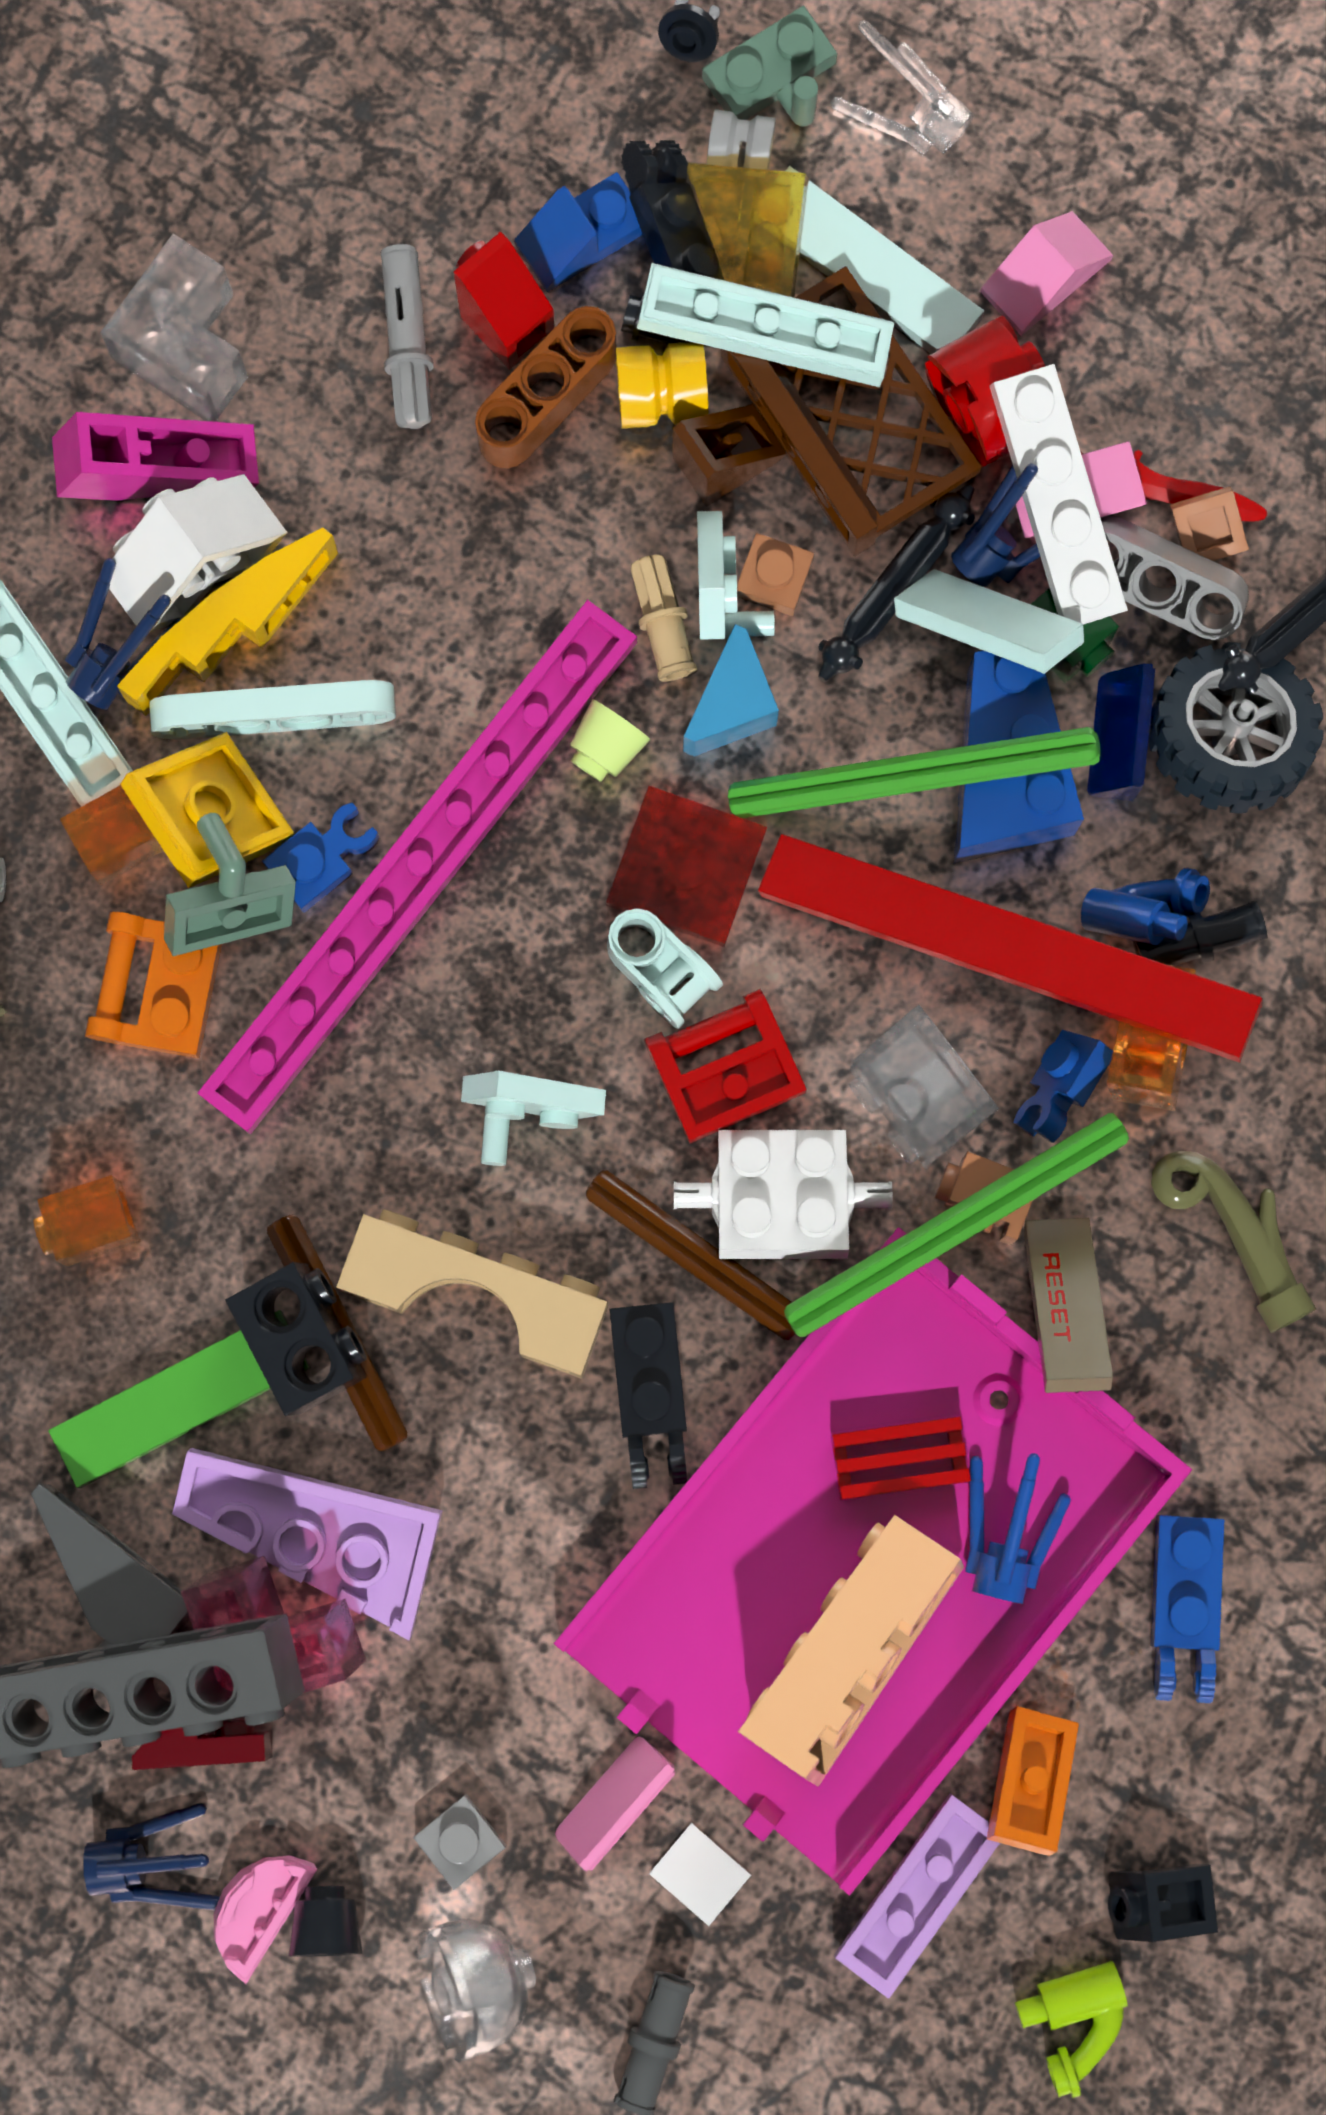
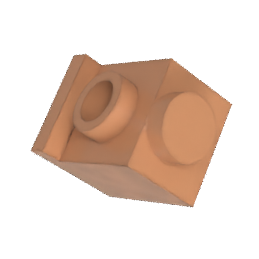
[934,1151,1032,1245]

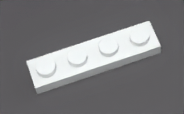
[989,364,1128,625]

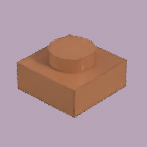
[1170,486,1249,561]
[737,533,815,616]

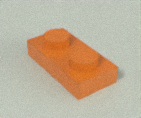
[987,1706,1079,1856]

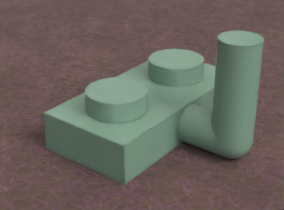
[702,5,838,127]
[164,813,296,956]

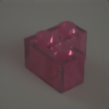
[181,1556,366,1693]

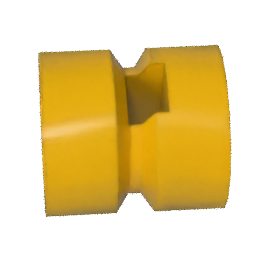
[616,342,709,429]

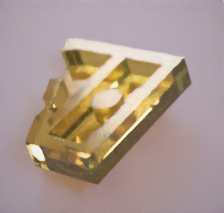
[687,163,809,297]

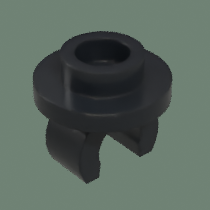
[658,0,720,62]

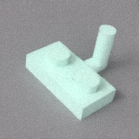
[697,511,775,640]
[461,1071,606,1166]

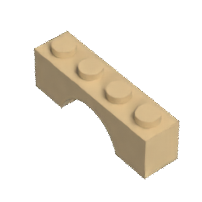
[336,1209,609,1379]

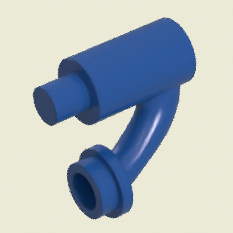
[1081,868,1210,945]

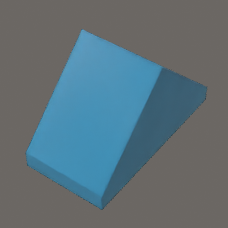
[683,624,779,757]

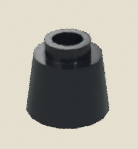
[288,1886,363,1957]

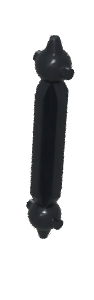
[818,484,975,682]
[1218,572,1326,695]

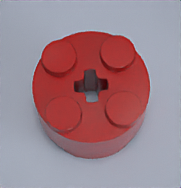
[925,315,1045,467]

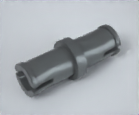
[613,1971,695,2115]

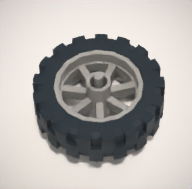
[1148,642,1324,814]

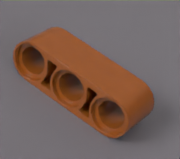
[475,306,616,469]

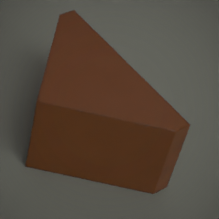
[673,404,787,507]

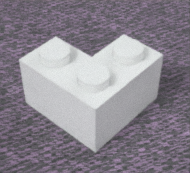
[109,474,288,631]

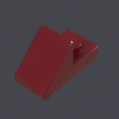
[132,1720,273,1770]

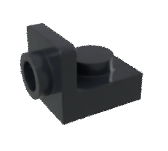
[1108,1864,1218,1942]

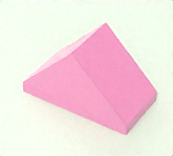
[980,211,1113,336]

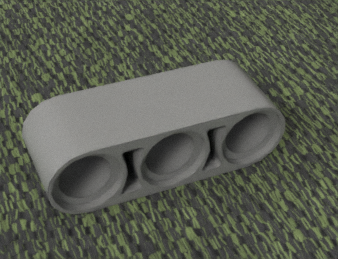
[1100,515,1249,640]

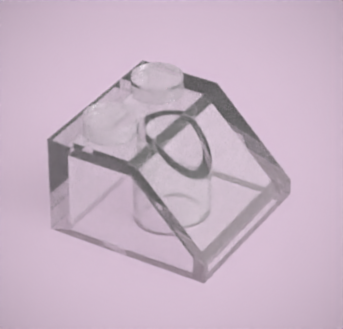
[849,1005,999,1170]

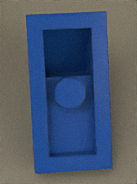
[514,172,643,293]

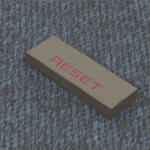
[1024,1218,1113,1393]

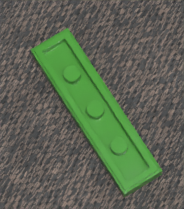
[48,1310,311,1489]

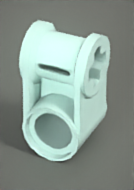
[607,909,723,1029]

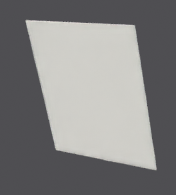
[649,1823,751,1926]

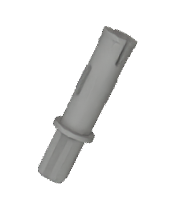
[381,244,434,429]

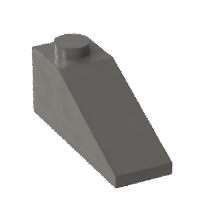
[31,1483,201,1648]

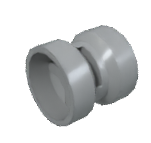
[706,109,776,180]

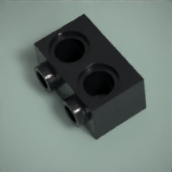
[225,1262,367,1416]

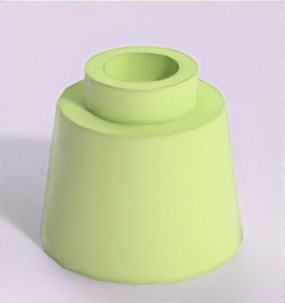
[570,699,650,782]

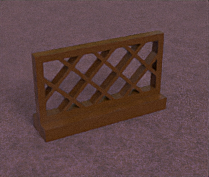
[721,266,982,557]

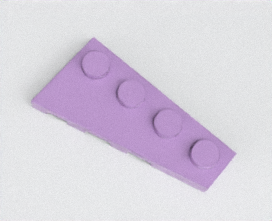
[172,1448,443,1640]

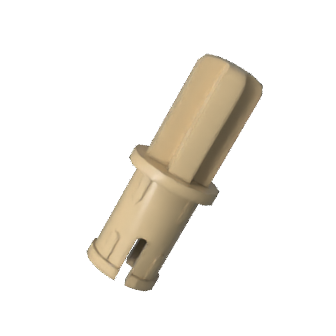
[631,555,697,682]

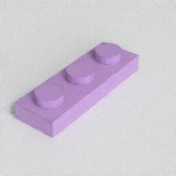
[834,1793,1000,1999]

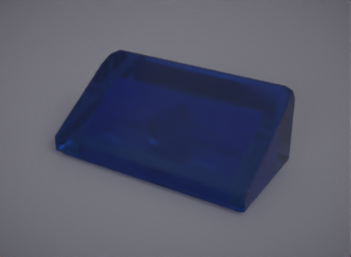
[1087,663,1155,801]

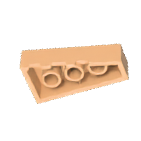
[738,1515,964,1787]

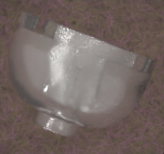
[417,1919,536,2063]

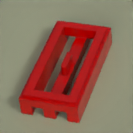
[831,1416,971,1500]

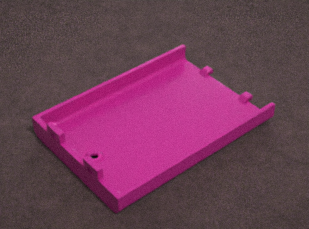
[553,1227,1192,1896]

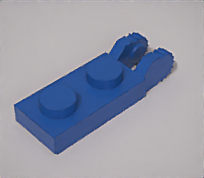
[1150,1515,1225,1703]

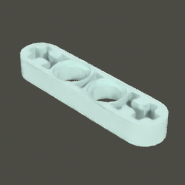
[149,680,396,739]

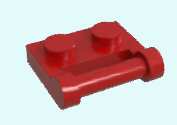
[644,989,807,1144]

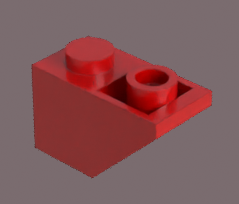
[453,231,555,370]

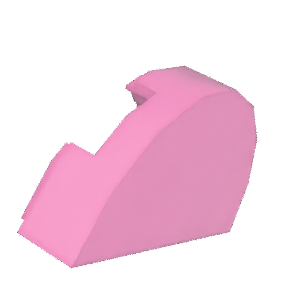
[214,1855,317,1984]

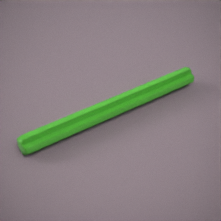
[728,727,1101,818]
[784,1113,1129,1337]

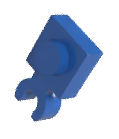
[262,802,380,913]
[1013,1029,1116,1143]

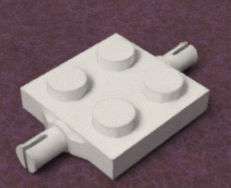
[674,1130,893,1259]

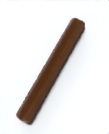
[585,1170,795,1340]
[267,1214,407,1451]

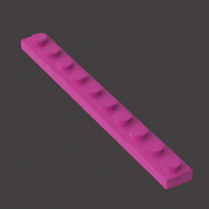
[197,600,637,1135]

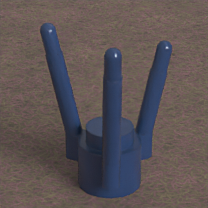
[951,463,1040,588]
[65,558,181,710]
[83,1803,220,1911]

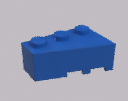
[953,650,1084,864]

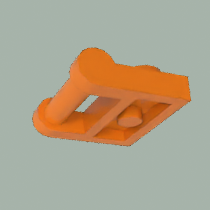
[85,912,222,1059]

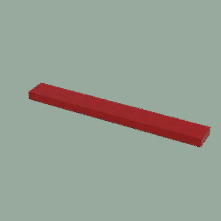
[758,834,1263,1063]

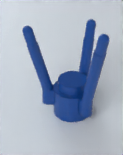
[965,1453,1071,1604]

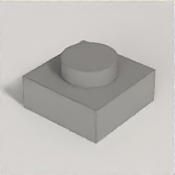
[413,1794,507,1890]

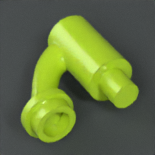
[1015,1961,1128,2098]

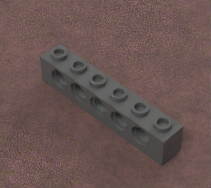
[0,1613,305,1768]

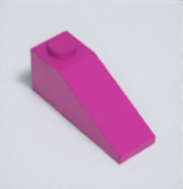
[52,412,259,501]

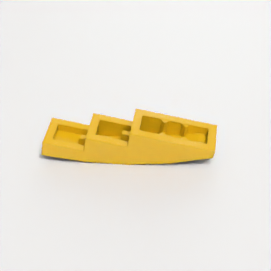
[117,527,338,716]

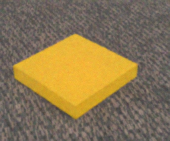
[120,732,295,888]

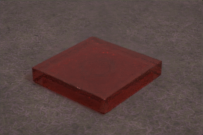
[606,786,767,948]

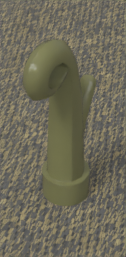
[1151,1151,1316,1333]

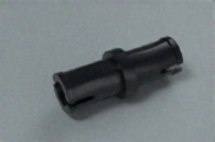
[1133,900,1268,967]

